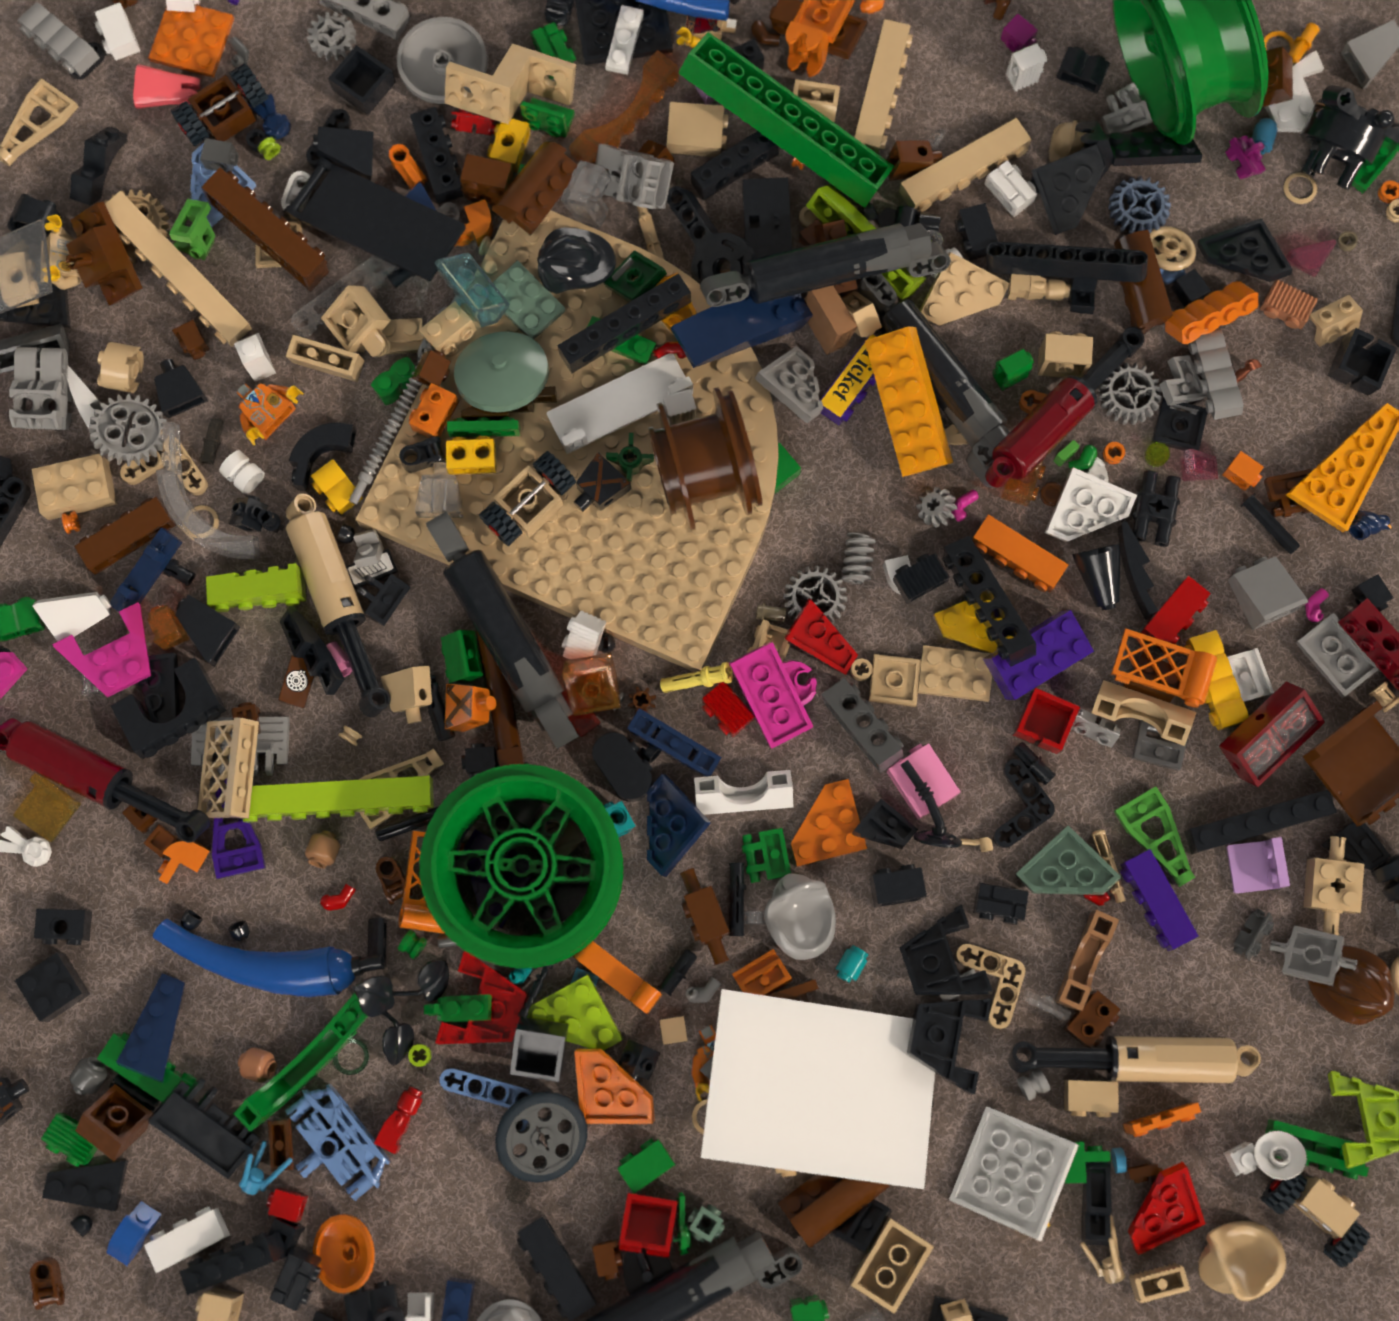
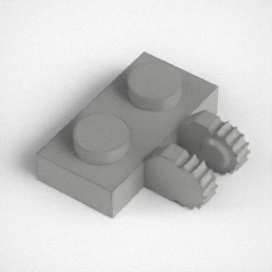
[1101,89,1152,134]

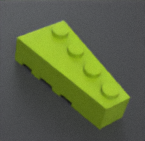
[206,563,306,612]

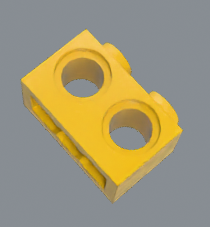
[446,436,497,475]

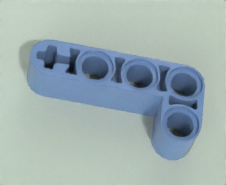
[440,1068,533,1131]

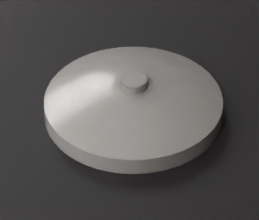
[397,17,488,104]

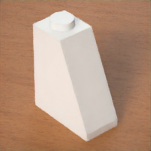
[234,332,276,382]
[33,592,112,642]

